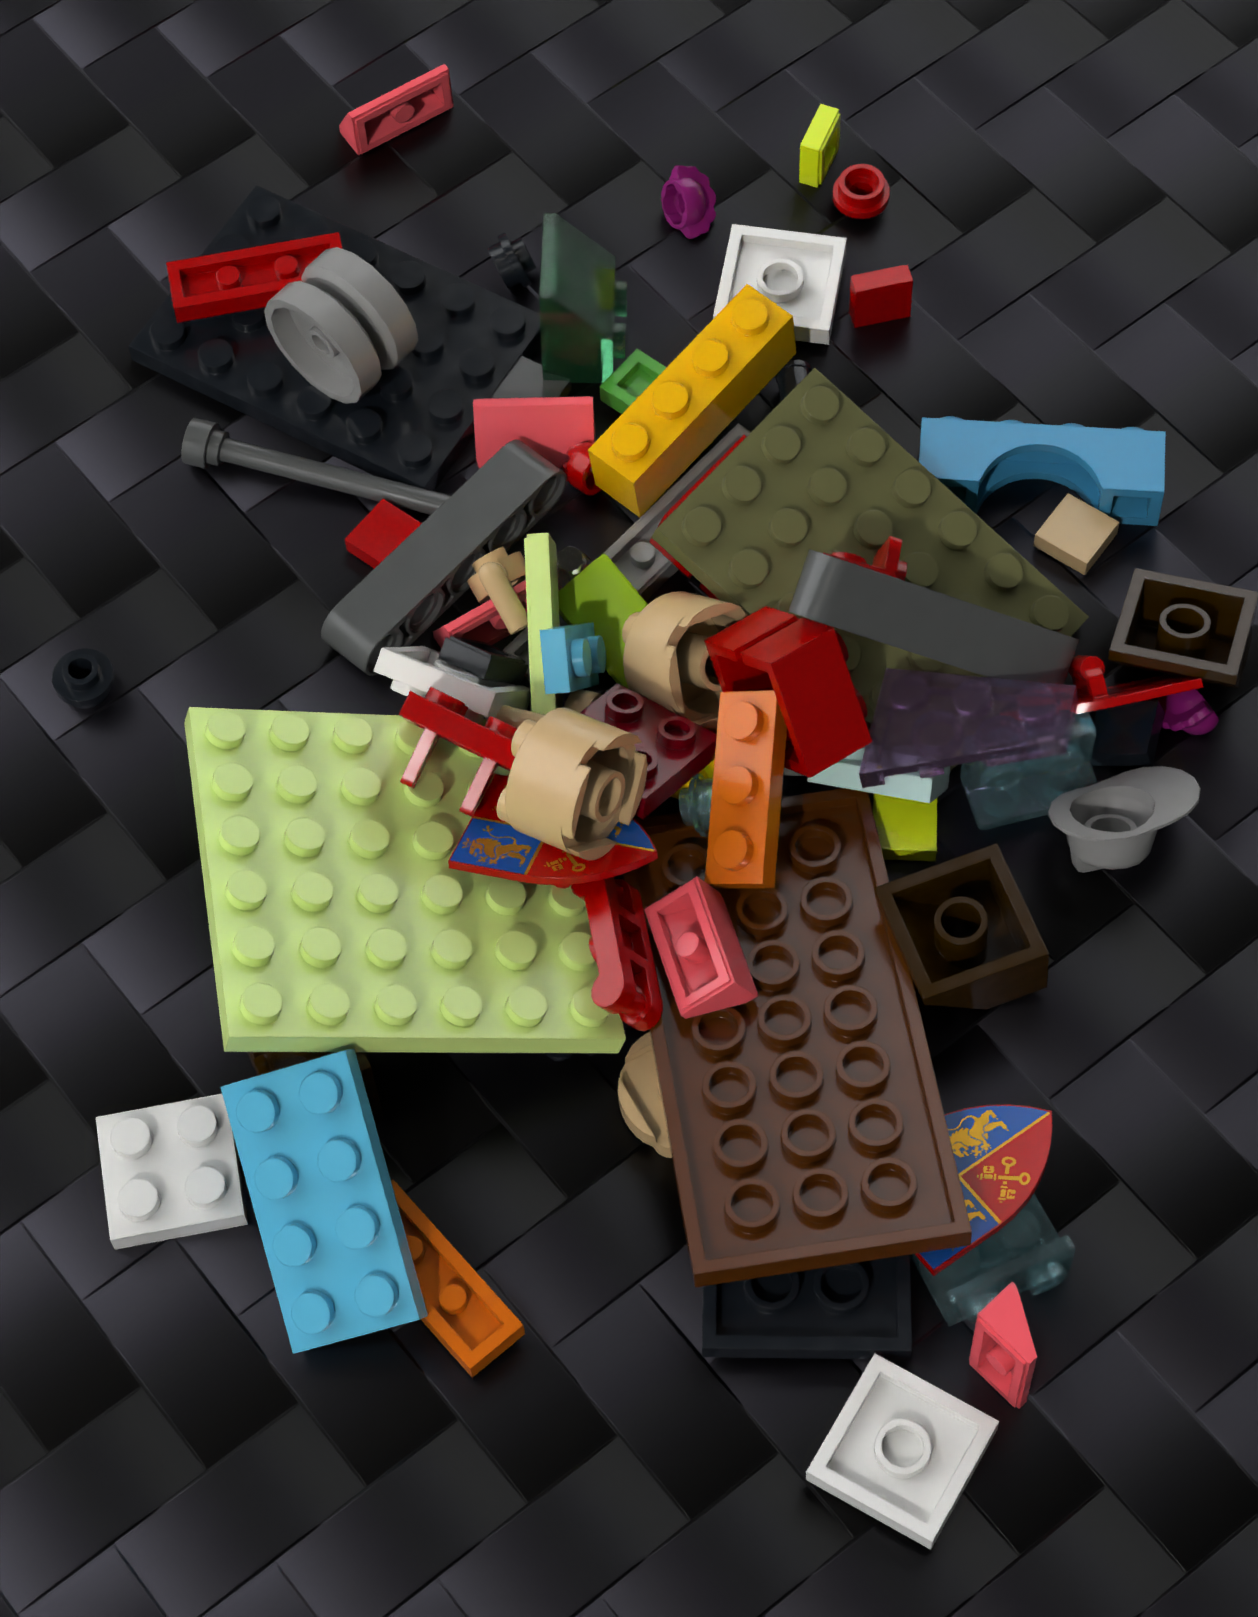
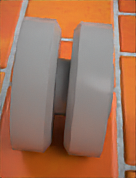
[264,247,418,404]

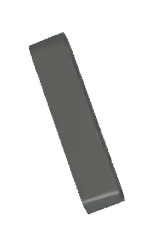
[321,439,567,676]
[788,549,1079,700]

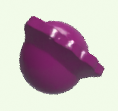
[661,165,716,239]
[1158,689,1219,735]

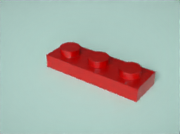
[166,232,343,323]

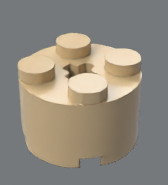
[622,591,749,729]
[496,707,647,860]

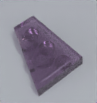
[859,668,1078,788]

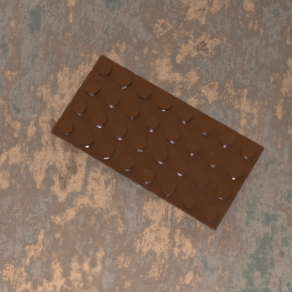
[622,788,972,1288]

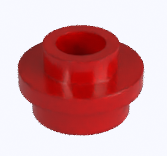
[833,164,890,219]

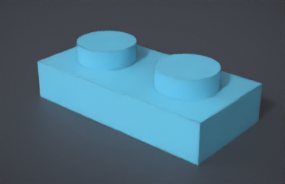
[540,623,606,694]

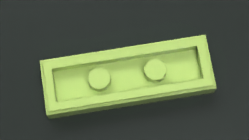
[524,533,563,714]

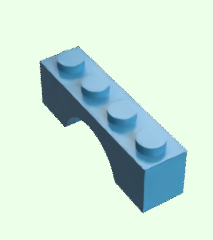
[918,416,1166,526]

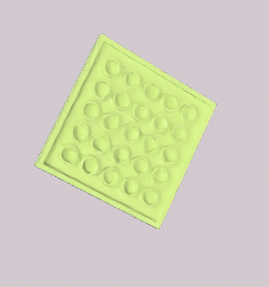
[184,707,626,1053]

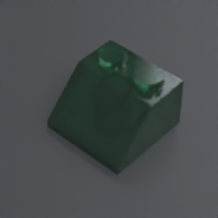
[539,213,627,383]

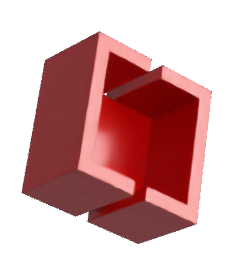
[704,606,872,778]

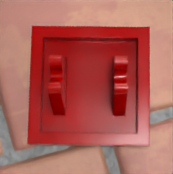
[399,687,517,817]

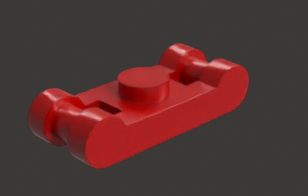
[571,877,663,1031]

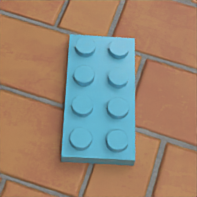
[220,1048,428,1354]

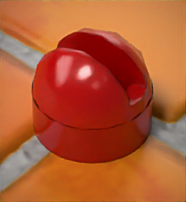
[562,442,602,495]

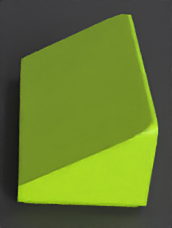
[558,554,648,689]

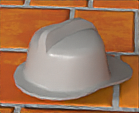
[1048,766,1201,873]

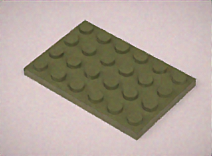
[651,368,1089,771]

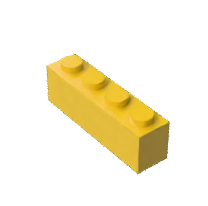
[588,284,796,518]

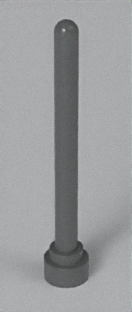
[181,417,451,515]

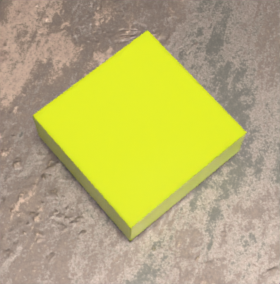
[799,104,841,188]
[872,793,937,861]

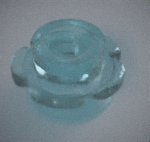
[679,773,713,837]

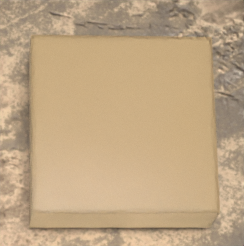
[1033,493,1119,575]

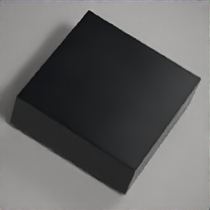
[438,636,528,685]
[1086,701,1165,766]

